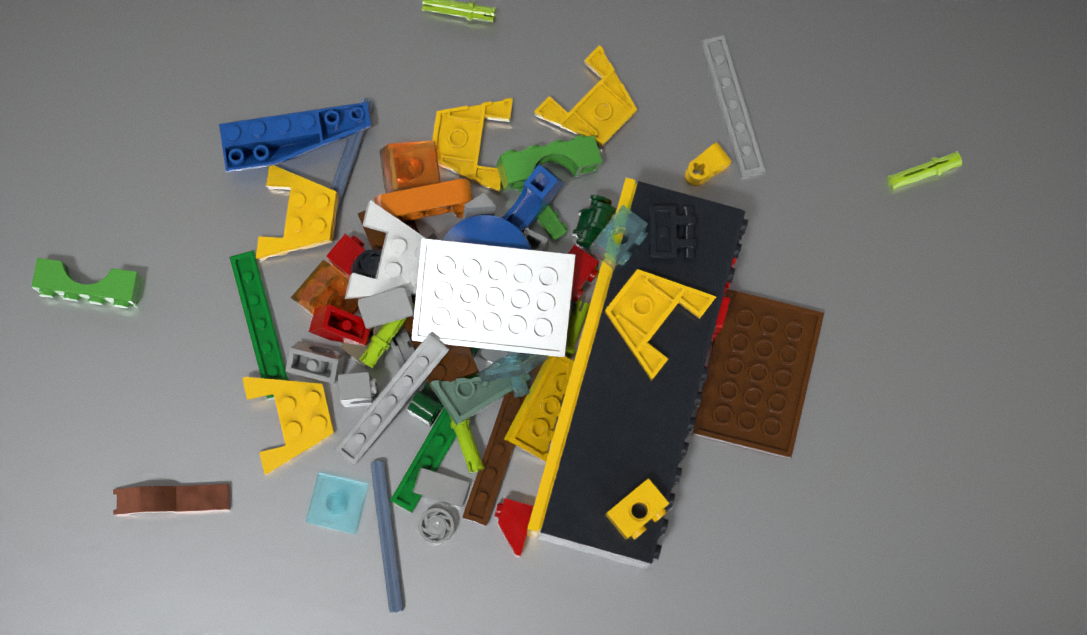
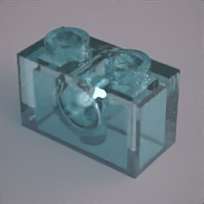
[590,205,648,270]

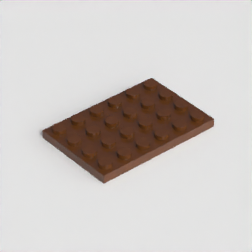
[692,289,824,459]

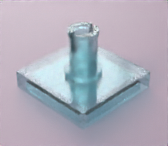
[479,353,548,397]
[305,473,368,535]

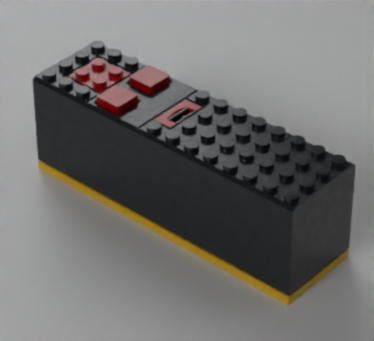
[527,178,748,569]

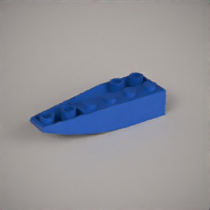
[219,102,371,173]

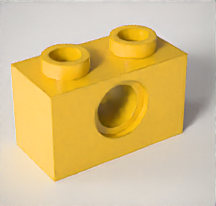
[606,478,669,540]

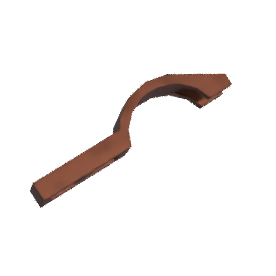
[113,484,230,515]

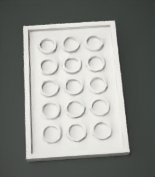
[412,238,576,357]

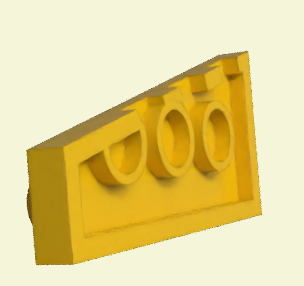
[504,356,574,462]

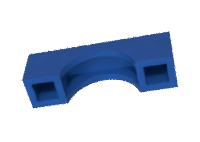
[501,164,565,233]

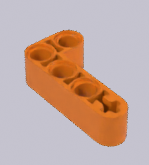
[374,179,475,222]

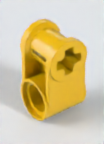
[685,142,733,186]

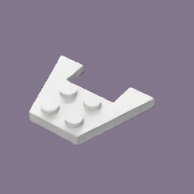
[345,200,425,299]

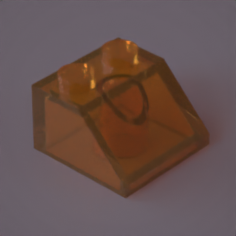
[379,141,441,194]
[290,260,361,317]

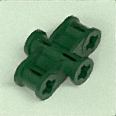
[572,195,617,250]

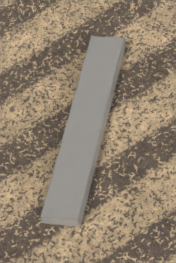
[700,34,766,178]
[335,333,449,465]

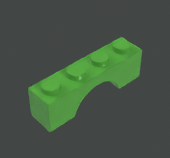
[496,135,603,191]
[31,258,142,308]

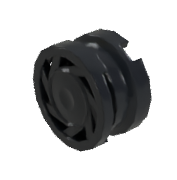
[351,249,382,279]

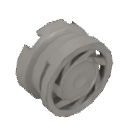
[390,330,415,369]
[418,508,455,545]

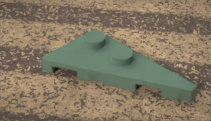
[430,373,531,426]

